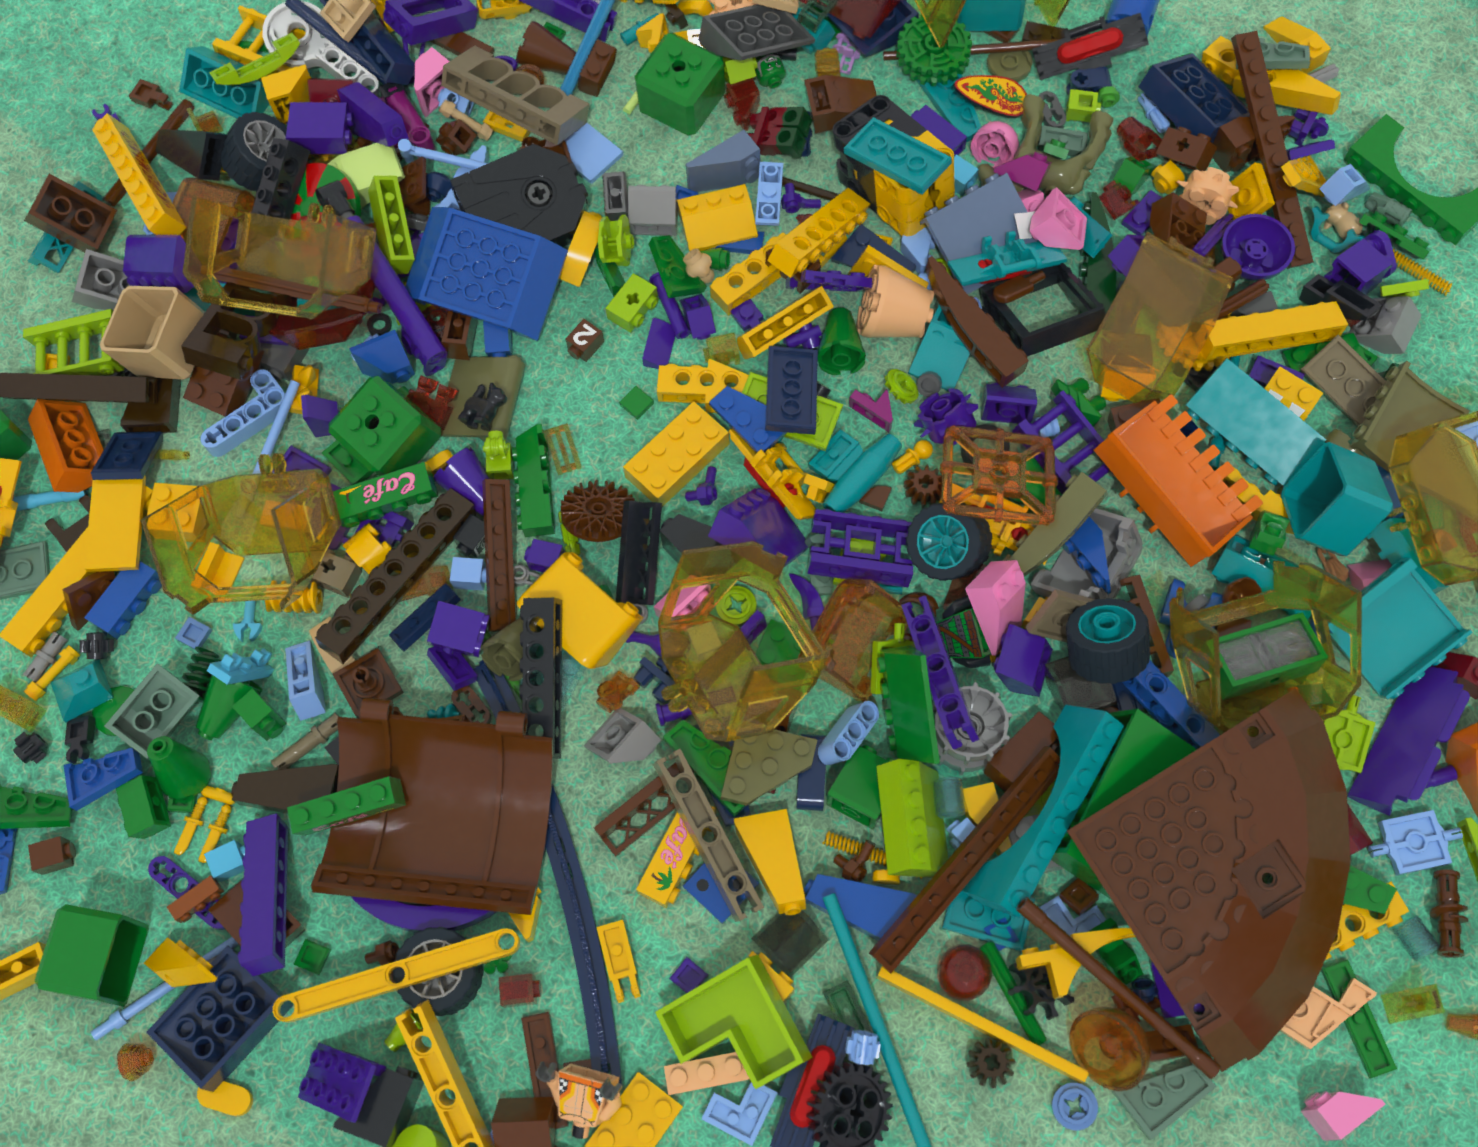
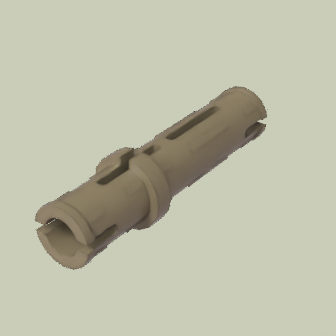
[271,712,339,770]

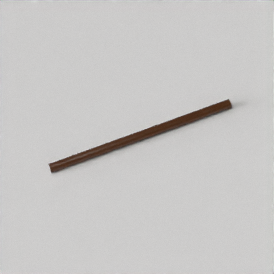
[883,39,1060,61]

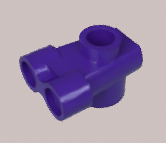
[783,323,822,349]

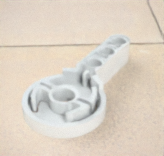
[262,1,380,98]

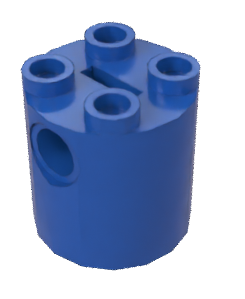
[1105,0,1160,36]

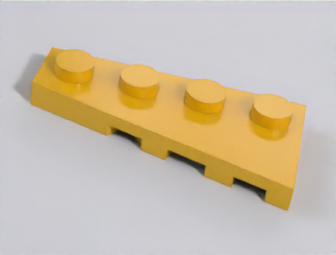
[1281,155,1327,198]

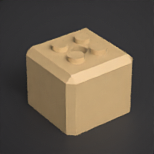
[99,286,205,380]

